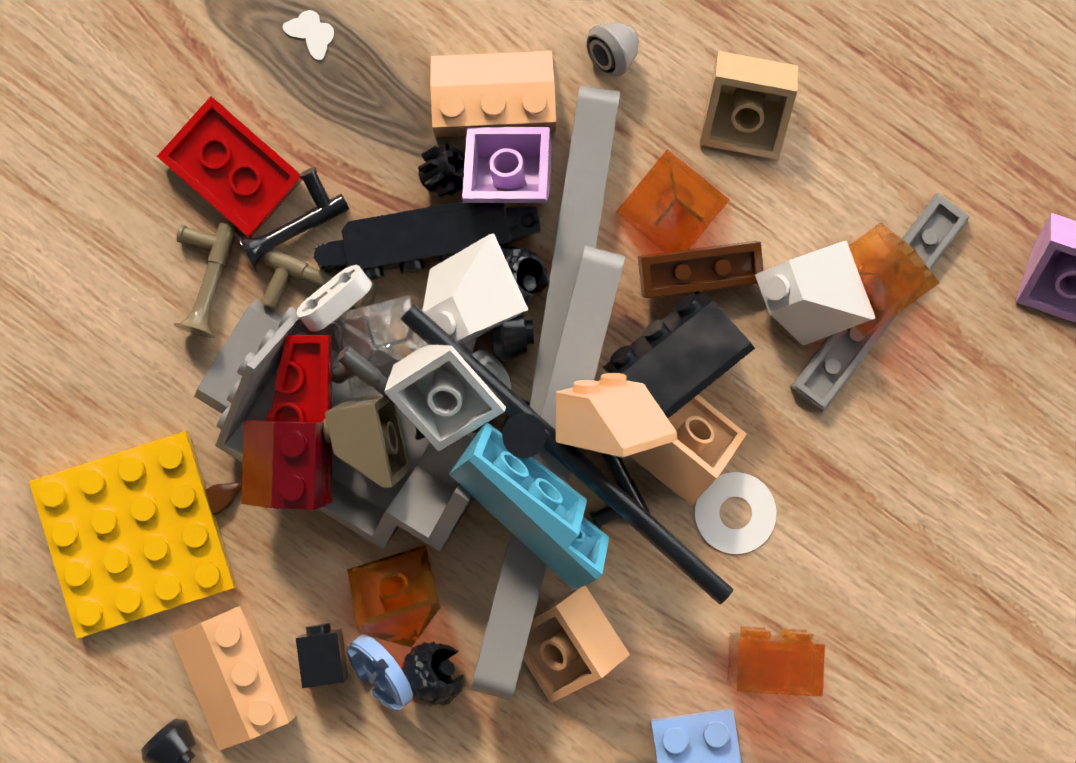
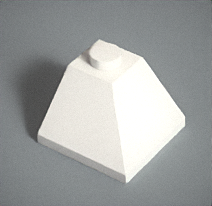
[423,234,528,345]
[755,241,875,346]
[384,344,506,451]

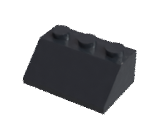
[603,291,755,418]

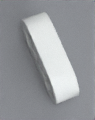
[297,265,372,332]

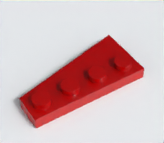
[266,335,332,503]

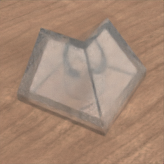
[332,295,424,396]

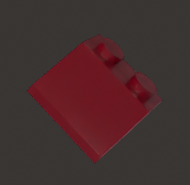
[241,420,328,510]

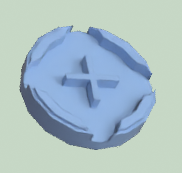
[347,634,413,711]

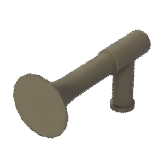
[174,223,237,338]
[260,248,378,320]

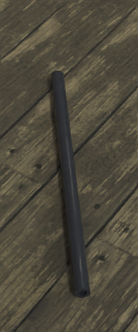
[400,304,734,605]

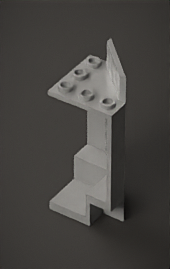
[194,297,477,551]

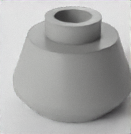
[586,22,639,76]

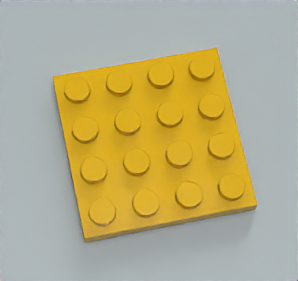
[28,431,237,639]

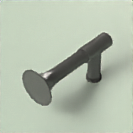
[332,345,425,440]

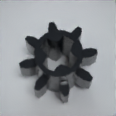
[418,143,465,197]

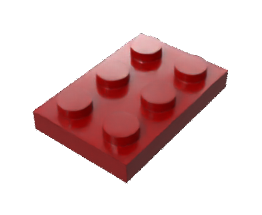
[157,96,303,238]

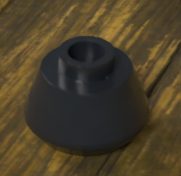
[492,313,534,362]
[141,718,196,763]

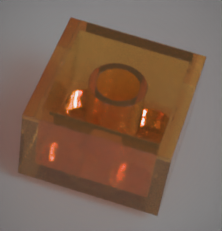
[727,626,825,696]

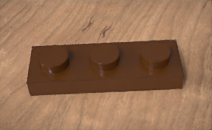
[638,241,763,298]

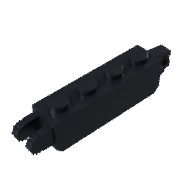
[313,201,540,280]

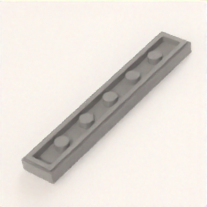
[790,193,970,412]

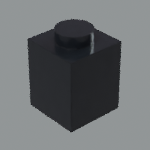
[295,623,348,688]

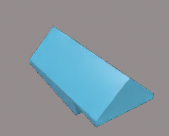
[449,422,609,590]

